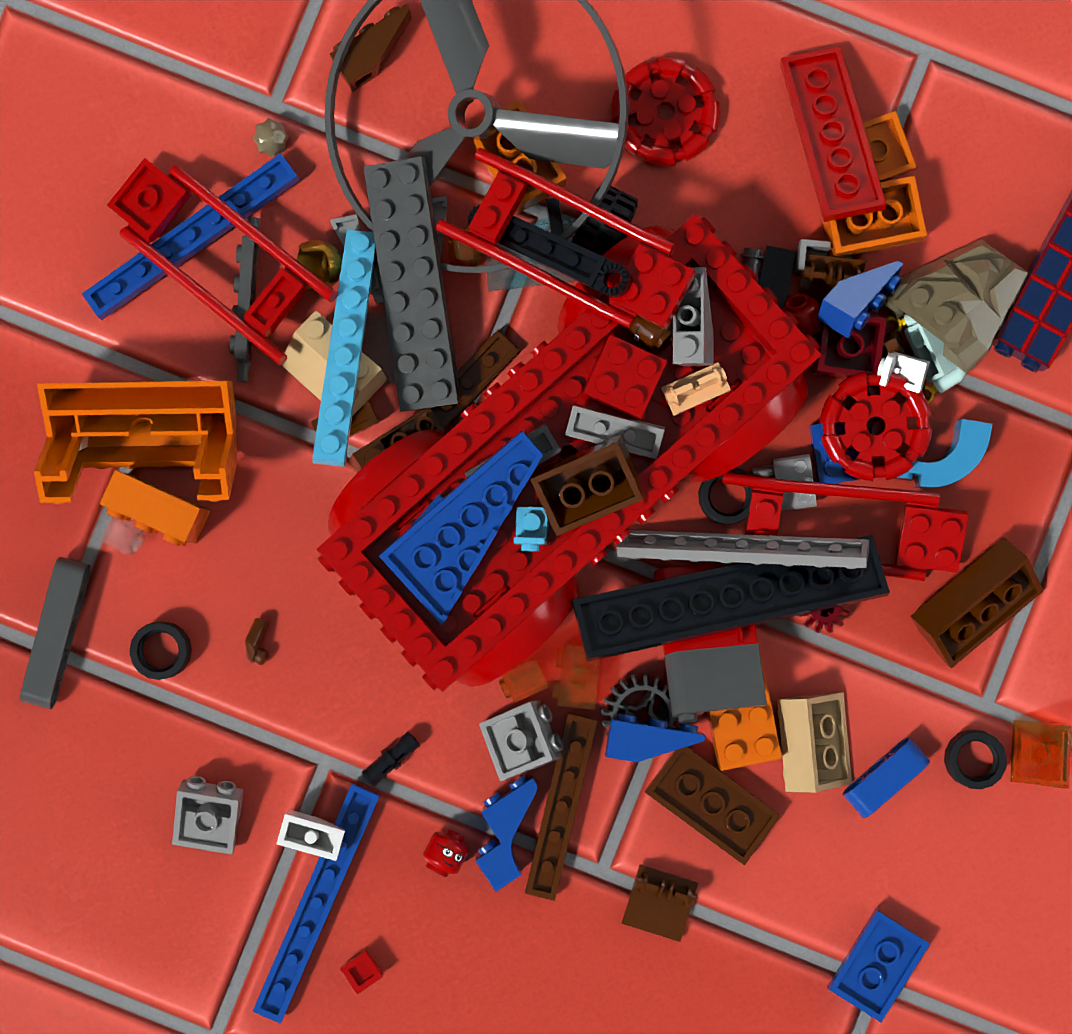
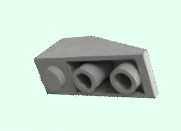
[673,267,714,366]

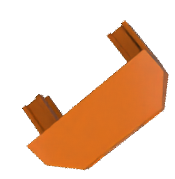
[34,381,237,504]

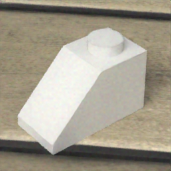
[276,810,345,861]

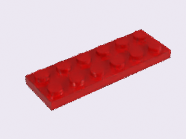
[780,46,886,222]

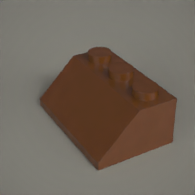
[530,435,644,536]

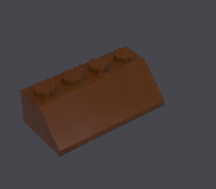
[910,538,1044,669]

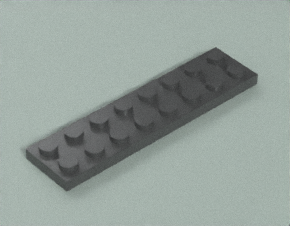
[363,156,462,412]

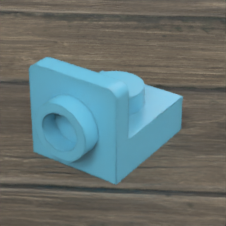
[514,507,549,551]

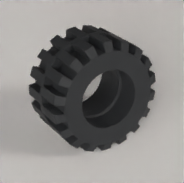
[571,186,638,256]

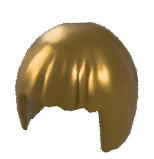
[297,240,343,291]

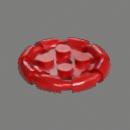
[611,57,720,166]
[820,371,933,481]

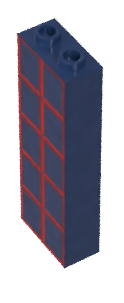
[992,190,1072,372]

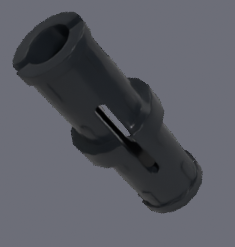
[362,731,421,787]

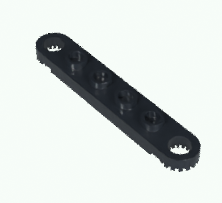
[468,204,631,297]

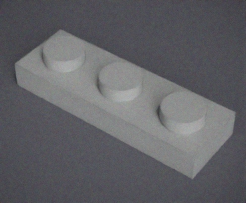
[565,403,665,459]

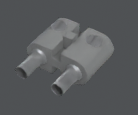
[752,454,817,511]

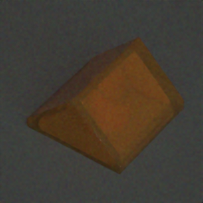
[1010,720,1072,789]

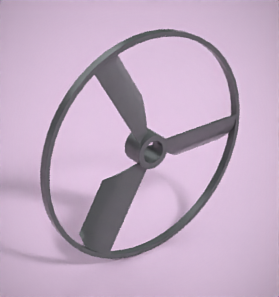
[324,0,629,273]

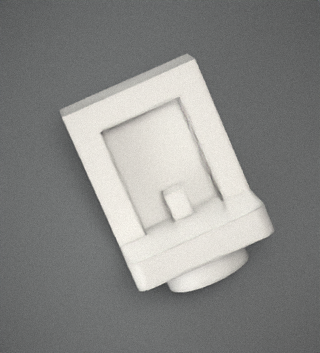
[877,351,930,393]

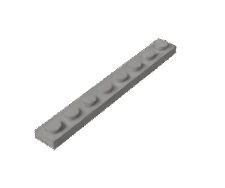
[617,530,869,569]

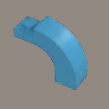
[896,419,992,489]

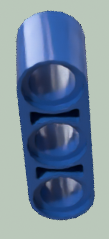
[842,737,930,818]

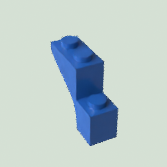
[475,775,537,892]

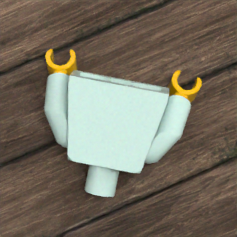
[886,314,966,403]

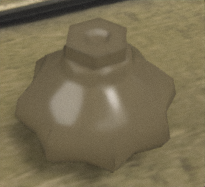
[252,118,289,157]

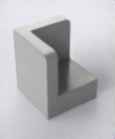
[793,239,831,276]

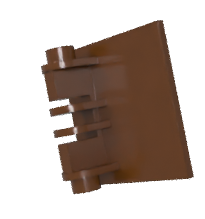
[798,253,866,308]
[622,864,698,942]

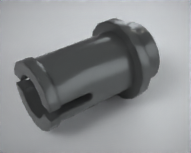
[740,248,764,283]

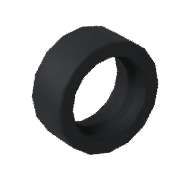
[698,468,753,525]
[129,621,192,680]
[944,729,1007,790]

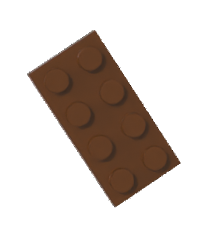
[644,747,780,866]

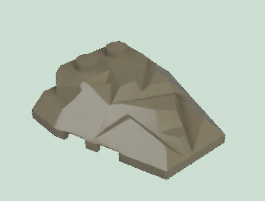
[881,239,1028,373]

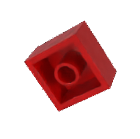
[581,335,667,420]

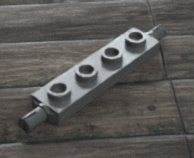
[230,217,260,382]

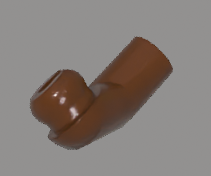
[245,618,269,665]

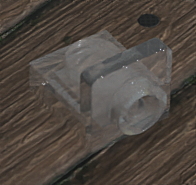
[97,515,145,555]

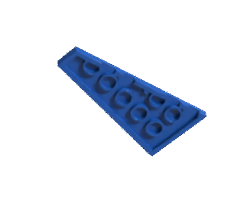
[379,430,543,625]

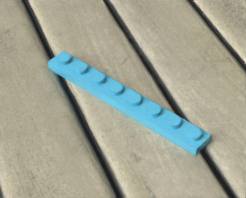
[312,230,376,467]

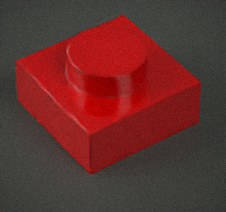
[340,949,384,994]

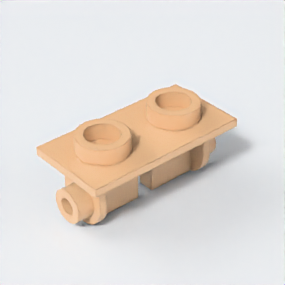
[661,362,731,416]

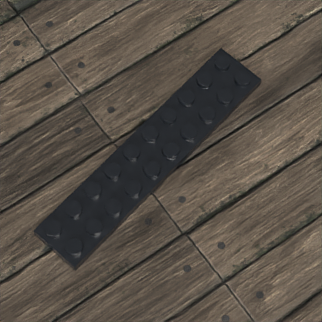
[572,535,890,662]

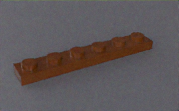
[525,713,598,901]

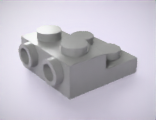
[479,700,563,781]
[172,776,244,855]

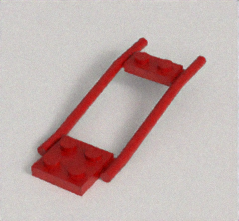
[436,148,697,330]
[107,158,338,365]
[722,472,969,581]

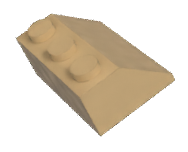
[282,310,388,416]
[777,692,852,793]

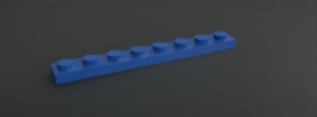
[82,153,300,320]
[253,783,380,1024]

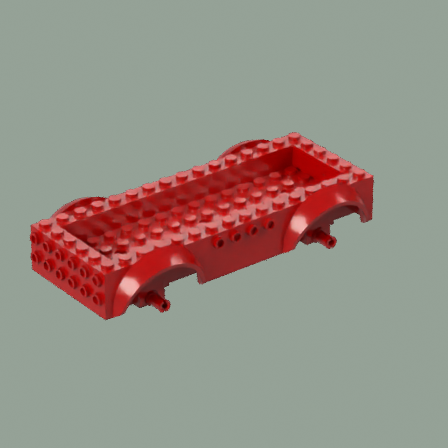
[316,214,822,692]

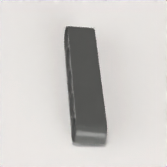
[20,557,91,709]

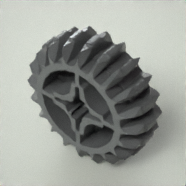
[601,674,679,738]

